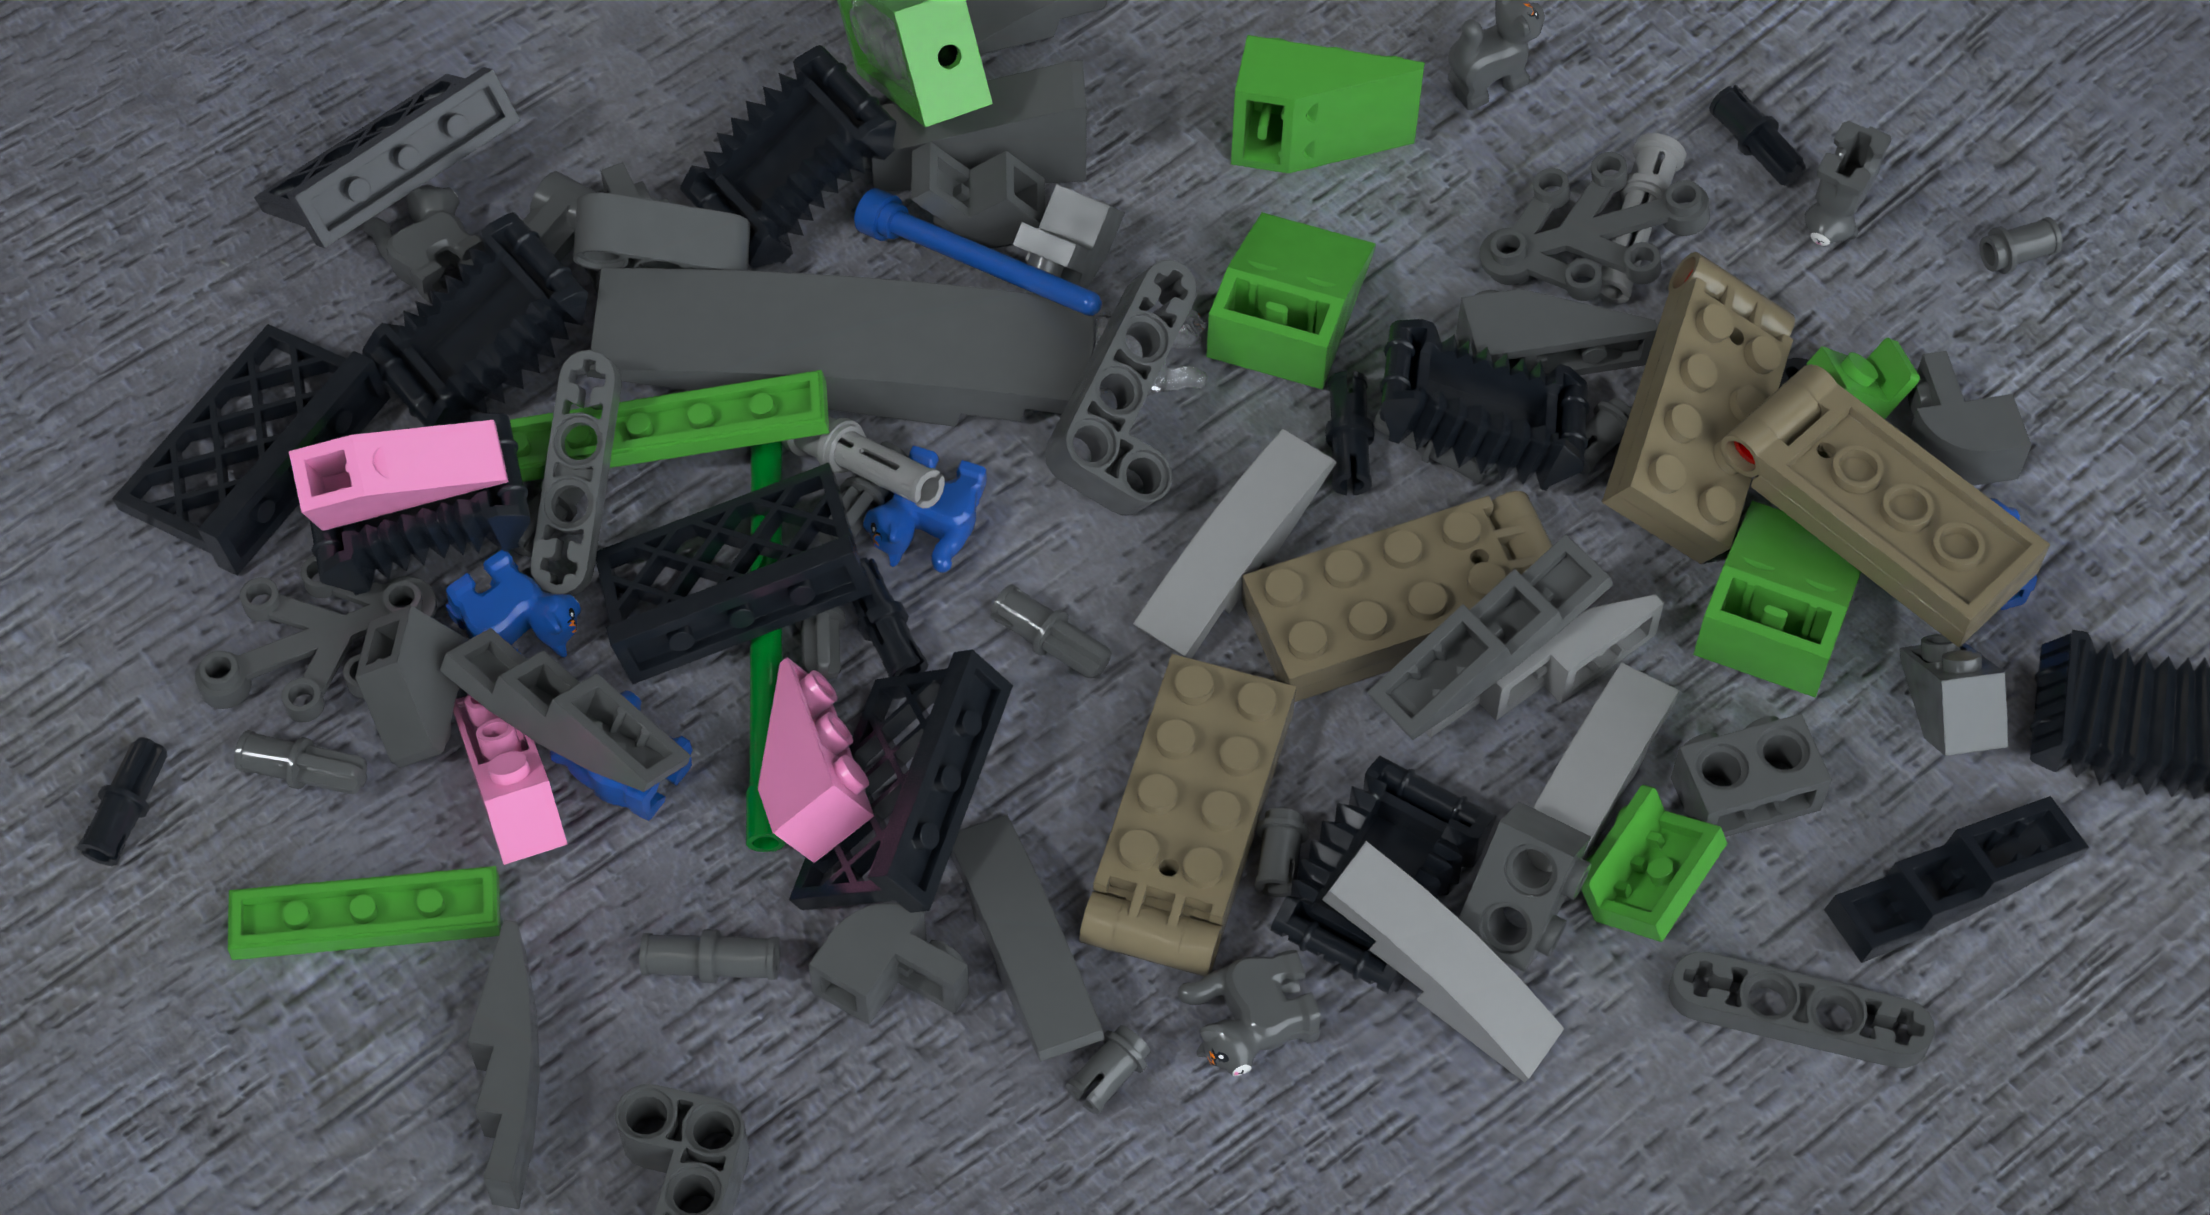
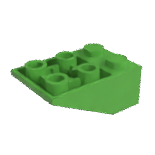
[1231,35,1425,174]
[1206,212,1376,390]
[1693,500,1861,698]

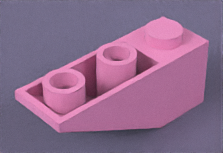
[289,420,509,531]
[758,657,874,863]
[453,694,568,865]

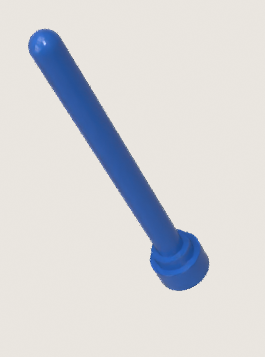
[854,188,1102,316]

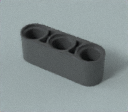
[573,192,750,271]

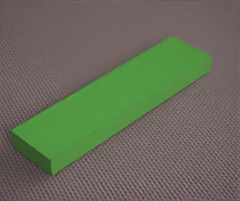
[228,866,501,960]

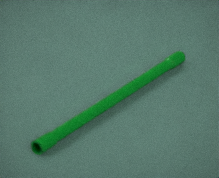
[746,441,785,852]

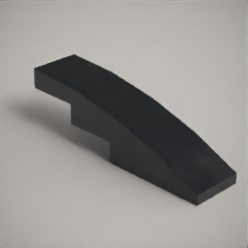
[1824,796,2089,963]

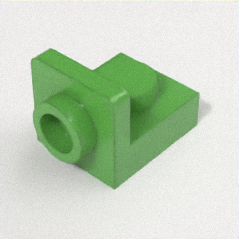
[1806,338,1920,419]

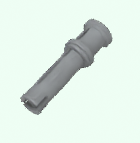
[1598,133,1687,304]
[782,416,945,508]

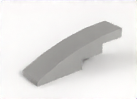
[1133,429,1336,659]
[1425,594,1664,738]
[1527,662,1680,872]
[1322,841,1564,1083]

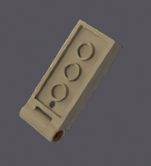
[1602,252,1795,564]
[1721,364,2050,648]
[1242,491,1553,702]
[1079,654,1296,977]

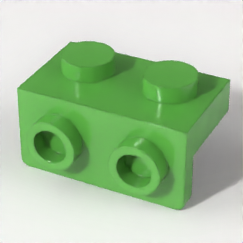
[1581,785,1728,942]

